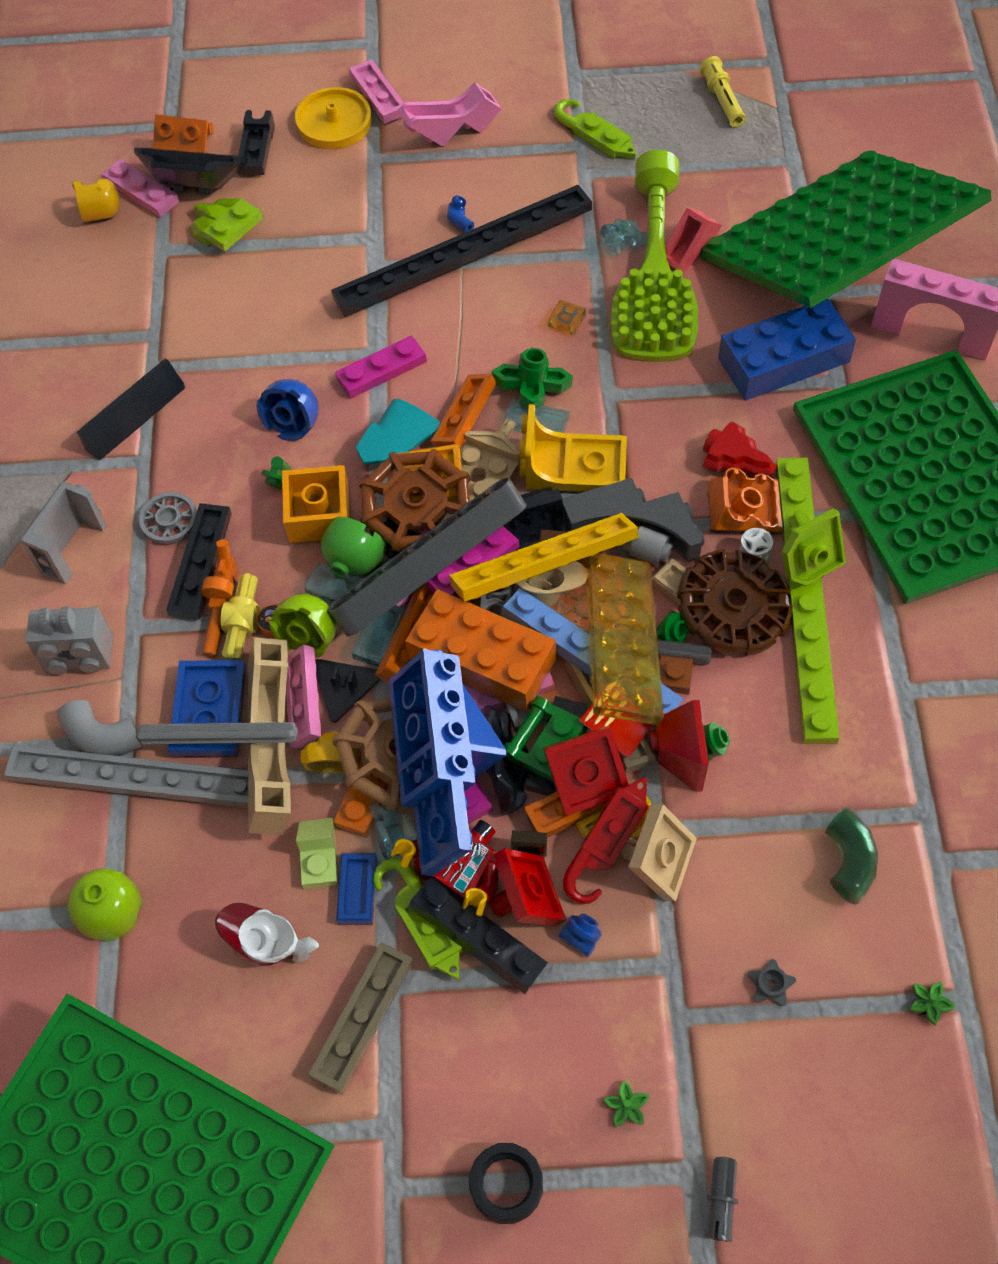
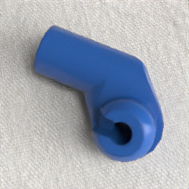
[447,195,474,233]

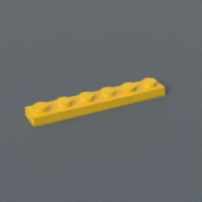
[449,513,638,602]

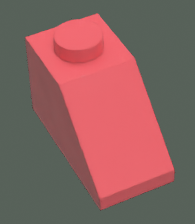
[665,207,722,272]

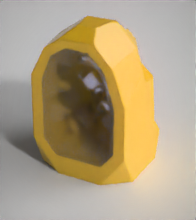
[301,732,358,773]

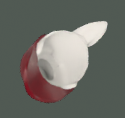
[215,903,319,966]

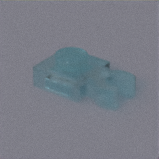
[369,800,417,860]

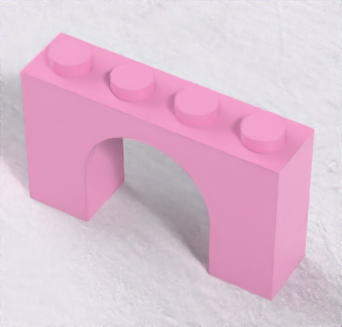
[871,259,998,360]

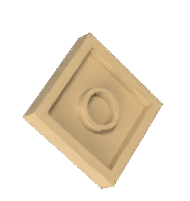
[622,803,697,902]

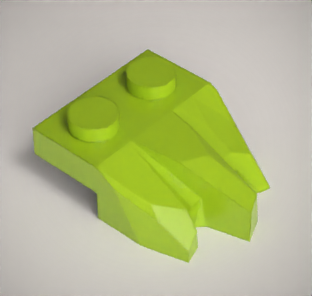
[190,198,263,252]

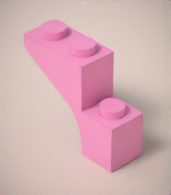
[398,82,502,147]

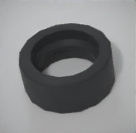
[469,1143,543,1224]

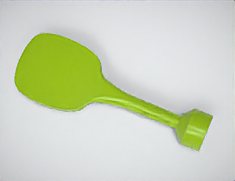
[611,150,698,362]

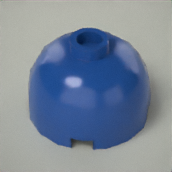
[256,379,319,441]

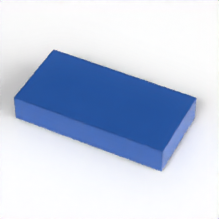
[336,853,377,925]

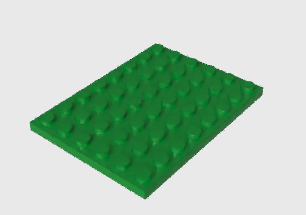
[700,150,992,308]
[793,350,998,604]
[0,993,335,1264]

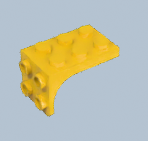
[519,404,627,492]

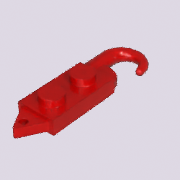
[563,777,649,904]

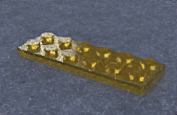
[586,553,664,725]

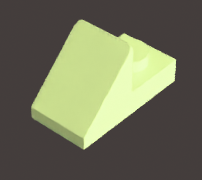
[296,818,339,889]

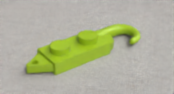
[553,99,636,159]
[373,858,463,981]

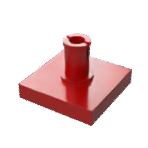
[543,726,629,816]
[489,848,567,927]

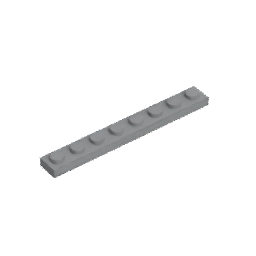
[4,744,248,808]

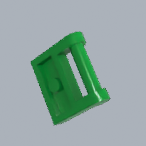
[504,696,588,782]

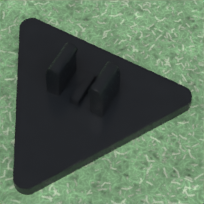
[315,659,381,723]

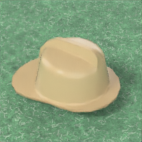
[515,561,588,607]

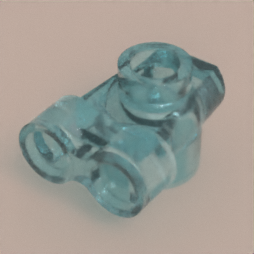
[600,219,647,255]

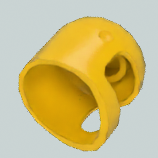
[72,178,120,222]

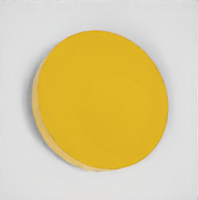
[295,87,372,149]

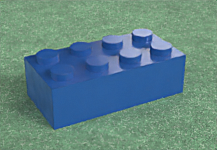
[718,298,856,401]

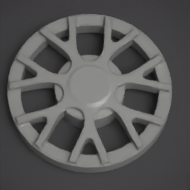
[139,492,197,544]

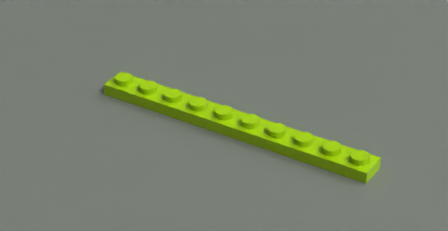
[776,458,840,744]

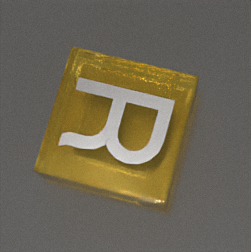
[548,300,586,335]

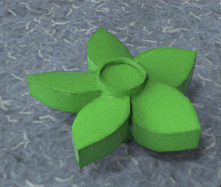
[909,982,955,1026]
[604,1080,649,1127]

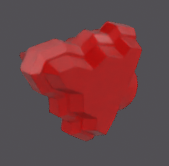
[702,421,777,477]

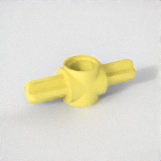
[221,573,260,660]

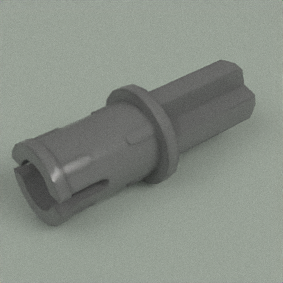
[706,1156,738,1242]

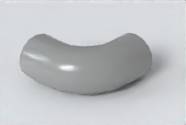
[57,700,143,756]

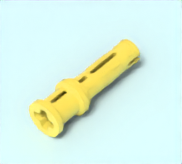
[699,56,746,128]

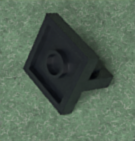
[503,487,568,551]

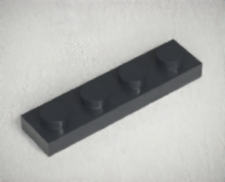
[166,503,232,620]
[408,876,548,994]

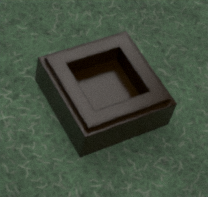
[511,830,547,858]

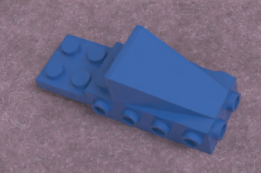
[389,649,507,876]

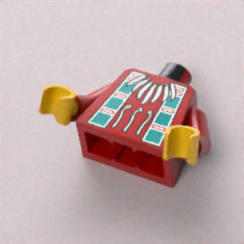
[390,820,499,916]

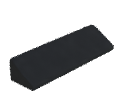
[77,358,185,460]

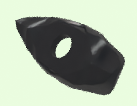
[481,705,529,816]

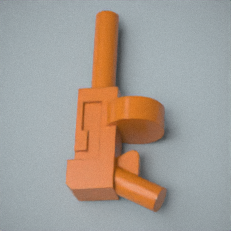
[201,539,238,658]

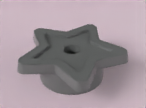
[748,959,796,1006]

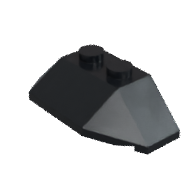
[134,148,248,194]

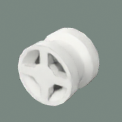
[739,528,773,564]

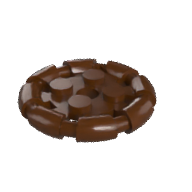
[677,549,793,656]

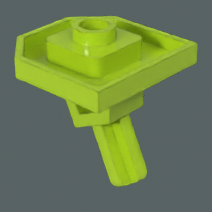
[782,508,846,585]

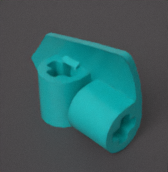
[356,399,441,465]

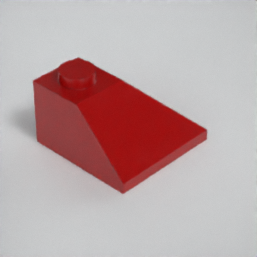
[648,700,709,792]

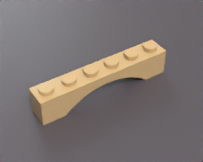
[248,637,291,835]

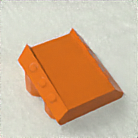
[707,468,783,532]

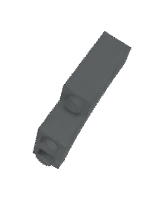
[562,478,705,562]

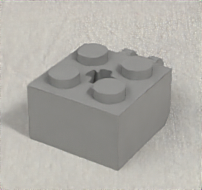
[26,606,113,674]

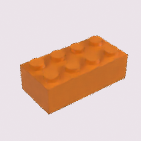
[405,589,556,712]

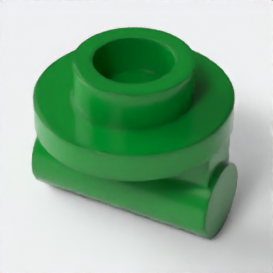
[261,456,291,489]
[651,611,688,642]
[703,722,730,761]

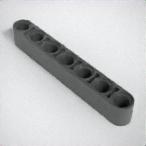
[328,477,527,637]

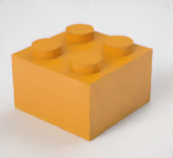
[282,465,350,543]

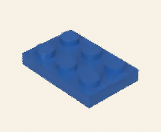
[168,660,247,756]

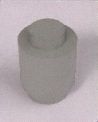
[623,526,673,566]

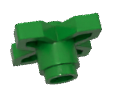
[492,347,573,409]

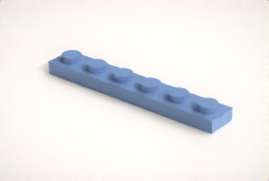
[500,588,684,720]

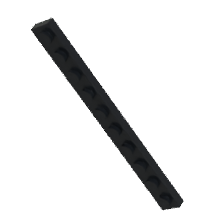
[331,184,592,317]

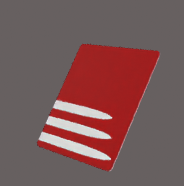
[580,686,654,757]

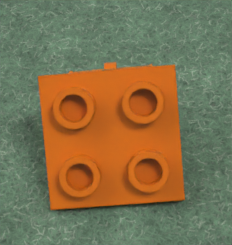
[153,114,214,153]

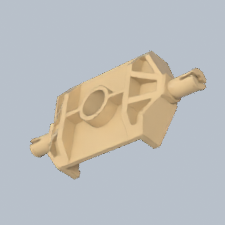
[437,418,521,524]

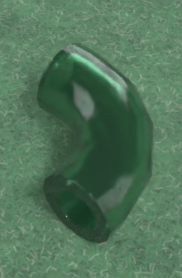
[825,807,879,905]

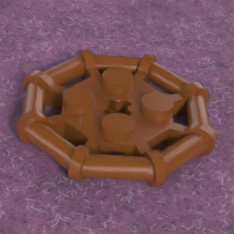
[359,449,471,552]

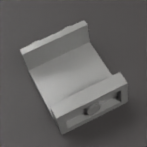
[21,481,107,584]

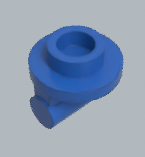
[558,914,601,957]

